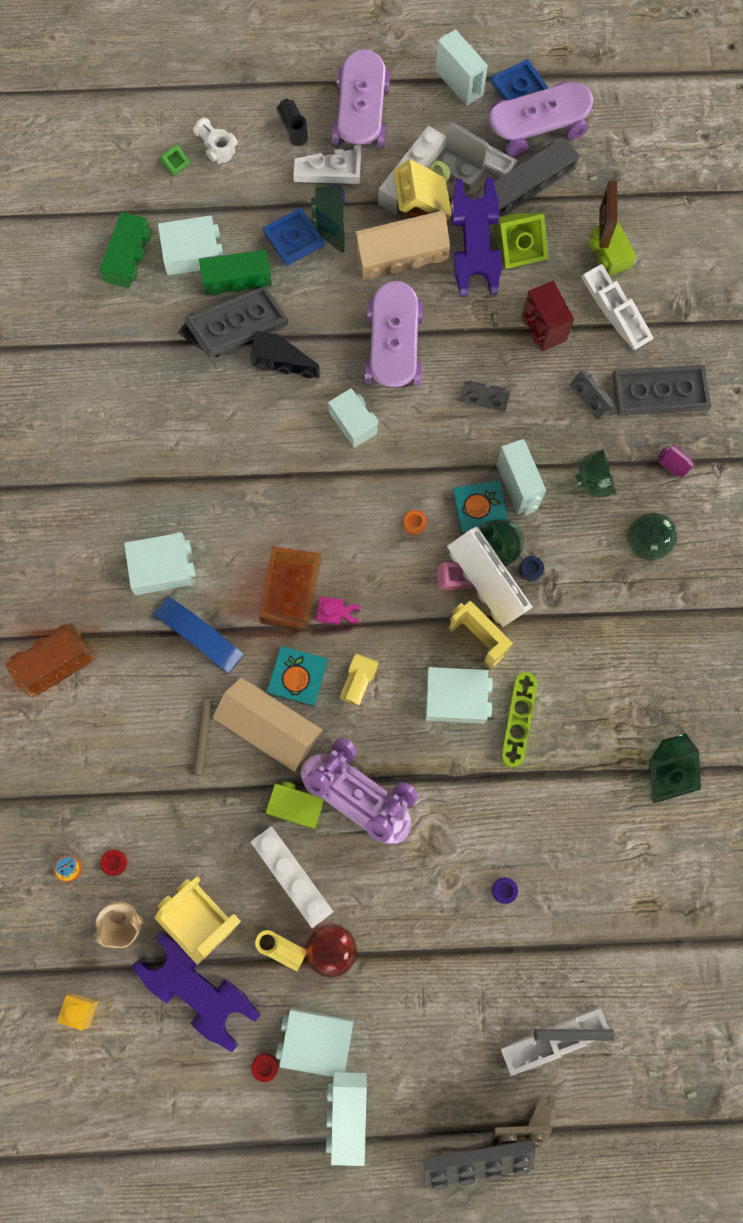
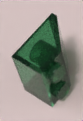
[311,187,345,252]

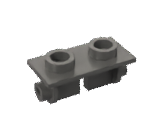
[570,370,615,419]
[461,380,510,411]

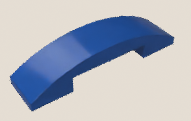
[153,596,244,674]

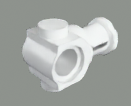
[193,118,238,164]

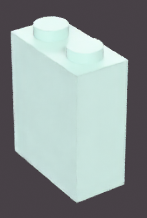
[435,29,488,106]
[158,215,223,275]
[496,439,546,514]
[124,533,196,595]
[425,667,493,724]
[276,1008,353,1077]

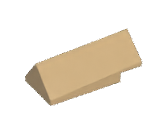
[213,677,323,772]

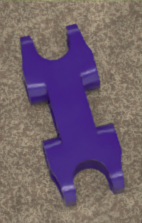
[451,177,502,297]
[131,931,261,1052]

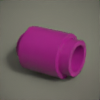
[658,444,694,478]

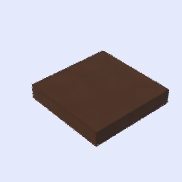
[599,181,618,248]

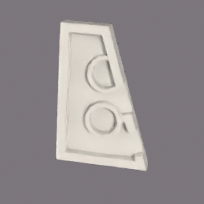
[294,144,361,184]

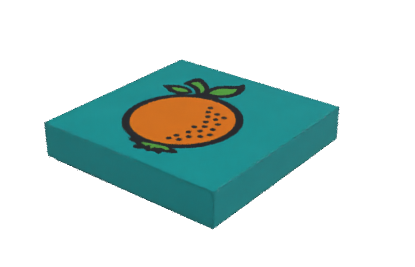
[453,481,509,535]
[267,646,328,707]

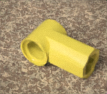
[340,653,379,706]
[255,930,308,972]

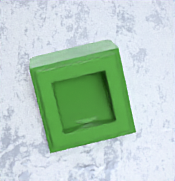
[158,144,191,176]

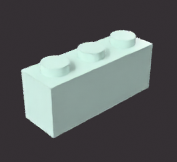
[326,1072,367,1166]

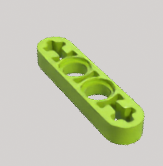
[501,672,537,768]

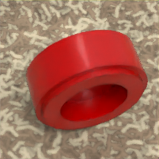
[100,850,128,876]
[251,1053,279,1082]

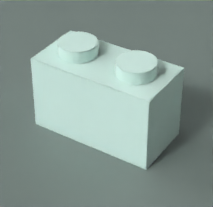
[328,388,379,448]

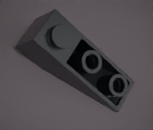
[250,331,320,379]

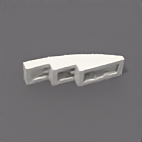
[581,264,654,350]
[501,1007,609,1076]

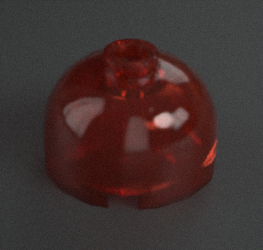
[306,923,358,978]

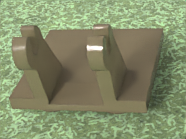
[491,1095,555,1147]

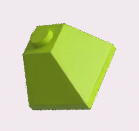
[494,213,549,269]

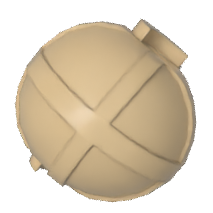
[94,901,143,948]

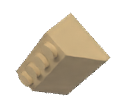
[356,210,450,280]

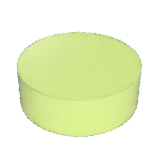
[428,161,450,182]

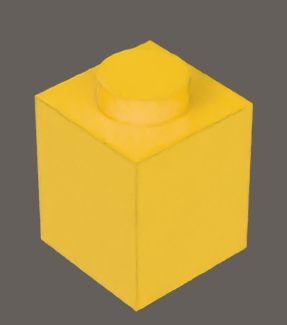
[57,993,98,1031]

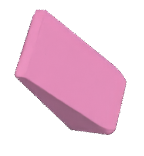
[437,562,475,590]

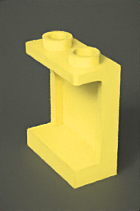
[393,159,451,221]
[449,601,513,671]
[155,876,241,965]

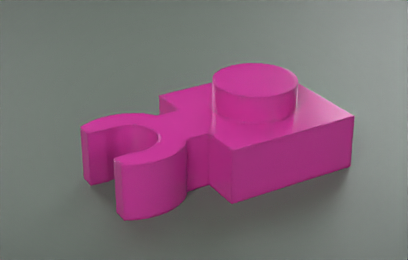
[316,596,360,625]

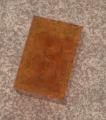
[259,546,321,631]
[5,623,98,698]

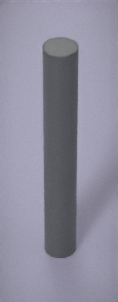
[534,1029,614,1041]

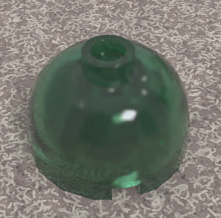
[575,449,616,498]
[627,512,678,561]
[479,518,525,567]

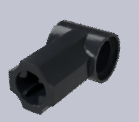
[276,98,309,146]

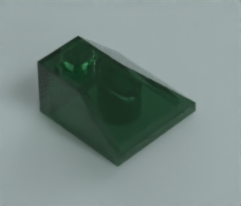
[649,733,701,803]

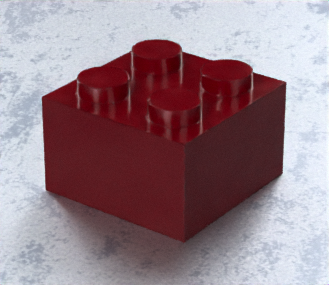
[521,281,574,351]

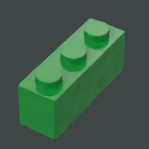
[99,212,152,288]
[199,249,272,295]

